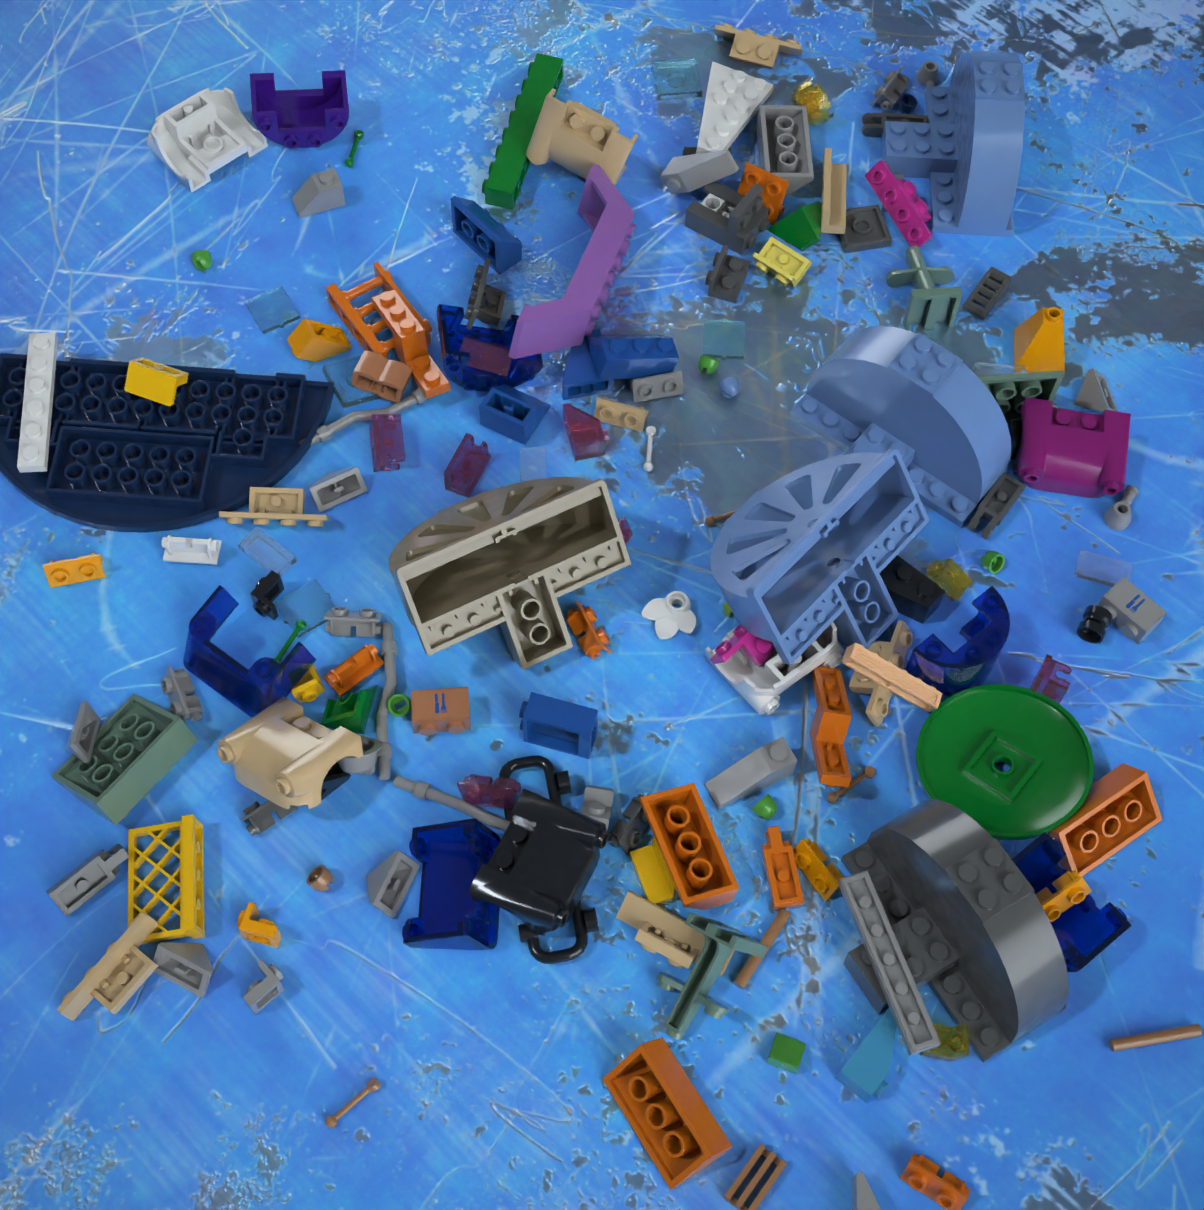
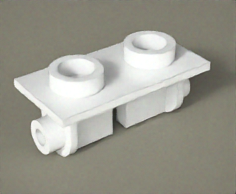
[162,535,222,565]

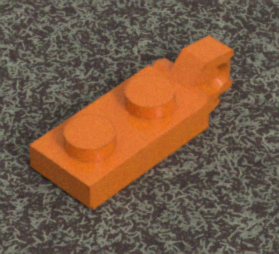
[762,826,804,910]

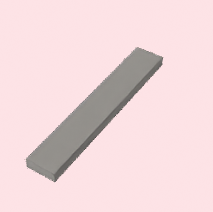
[838,870,941,1056]

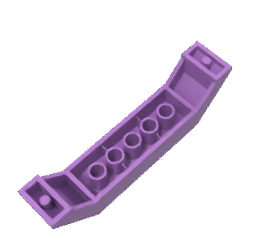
[508,163,636,359]

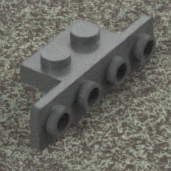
[464,258,506,330]

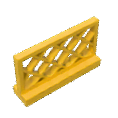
[127,814,205,944]

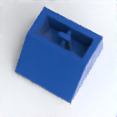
[479,384,550,445]

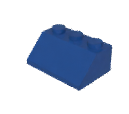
[451,196,522,275]
[587,334,679,379]

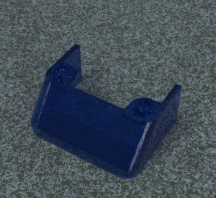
[183,585,316,718]

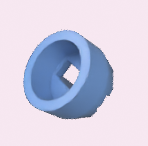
[718,377,740,398]

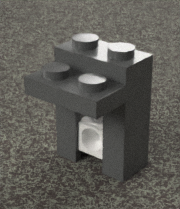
[684,181,770,255]

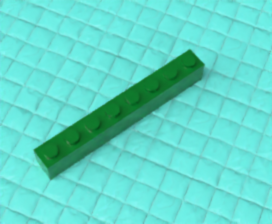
[482,53,563,210]

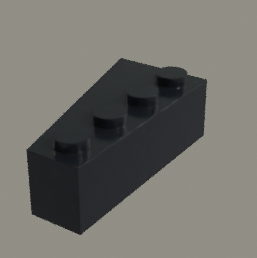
[880,555,945,624]

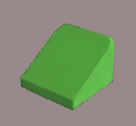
[766,1032,806,1074]

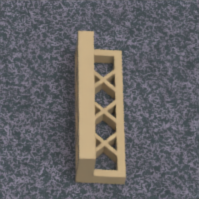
[821,148,847,234]

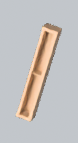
[841,643,943,713]

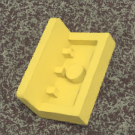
[752,237,812,288]

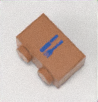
[411,687,471,736]

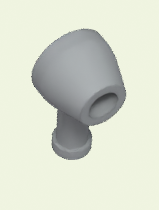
[916,61,939,87]
[1103,485,1139,531]

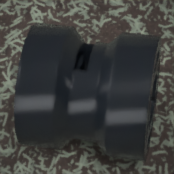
[1076,605,1112,644]

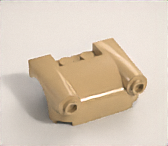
[526,89,639,186]
[217,697,363,809]

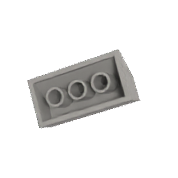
[756,105,814,196]

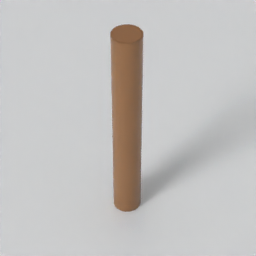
[733,909,791,989]
[1108,1024,1202,1052]

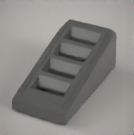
[962,267,1012,320]

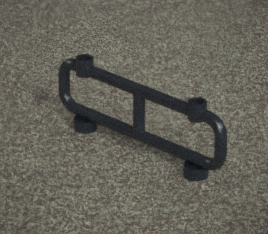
[494,755,599,964]

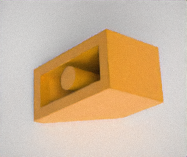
[287,318,351,362]

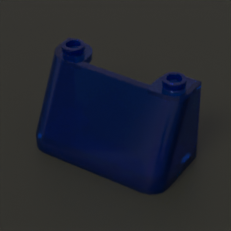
[402,818,501,950]

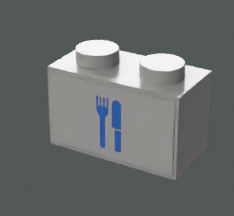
[1098,577,1167,644]

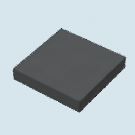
[838,205,892,253]

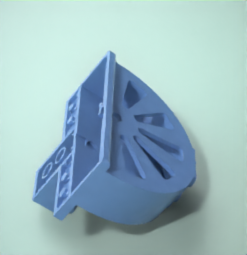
[881,50,1026,237]
[790,326,1011,528]
[710,448,930,665]

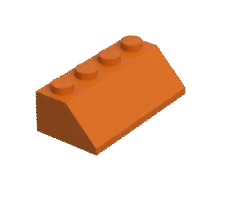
[1041,763,1162,876]
[639,783,740,910]
[602,1037,733,1190]

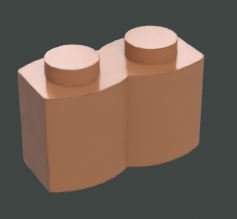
[351,351,412,402]

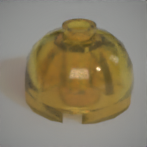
[791,77,834,126]

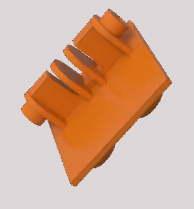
[737,162,789,225]

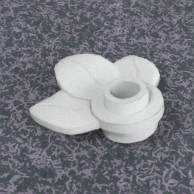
[641,591,696,640]

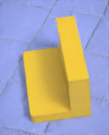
[124,357,189,406]
[629,836,679,906]

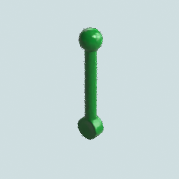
[345,130,364,167]
[269,620,306,670]

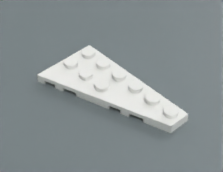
[696,61,774,154]

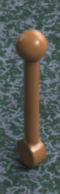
[705,510,737,526]
[827,766,875,804]
[325,1078,381,1128]

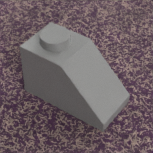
[292,168,345,218]

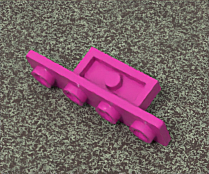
[865,160,932,247]
[710,625,776,666]

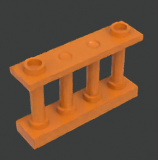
[326,262,432,359]

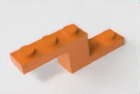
[371,289,451,399]
[809,666,852,788]

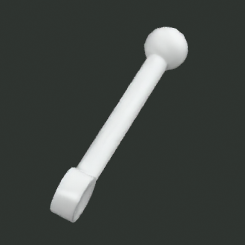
[643,426,656,472]

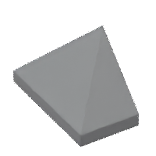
[1074,368,1118,414]
[308,466,368,512]
[65,701,101,763]
[366,851,420,919]
[153,942,213,998]

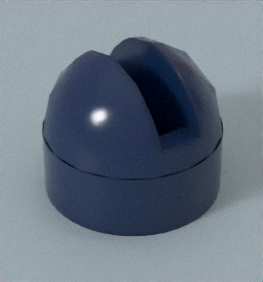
[897,94,918,114]

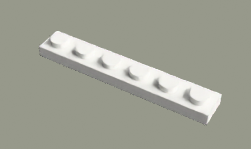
[17,332,58,473]

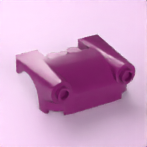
[1012,397,1131,498]

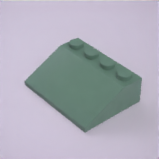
[978,371,1064,423]
[51,694,198,825]

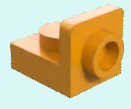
[237,902,282,948]

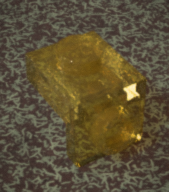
[925,558,972,601]
[919,1023,970,1062]

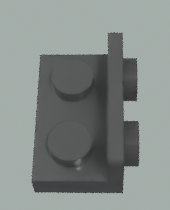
[705,245,751,304]

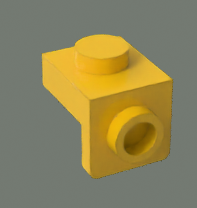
[285,659,326,703]

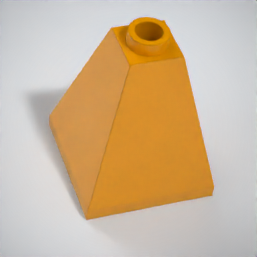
[1013,307,1065,377]

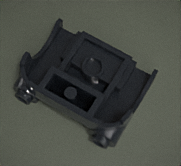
[468,788,609,936]

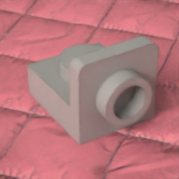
[580,785,614,830]
[243,960,284,1014]

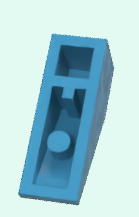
[836,1007,897,1103]

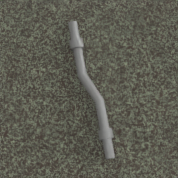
[299,387,428,446]
[375,622,398,781]
[393,775,511,832]

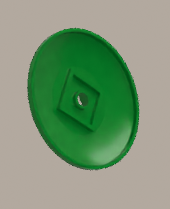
[916,684,1094,840]

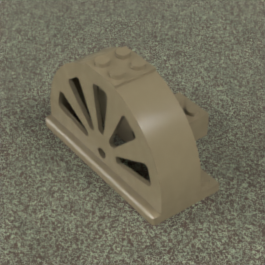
[388,477,631,670]

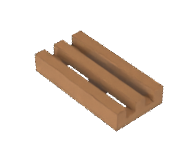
[723,1144,787,1210]

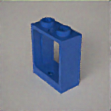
[519,692,598,759]

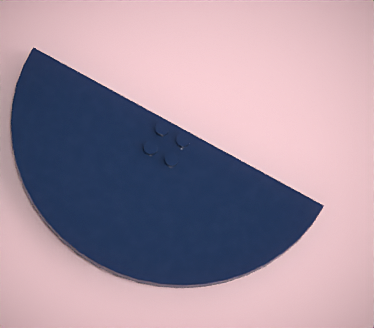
[0,353,335,533]

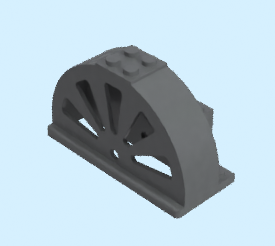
[841,799,1069,1062]

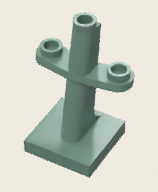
[886,246,963,331]
[656,913,768,1040]

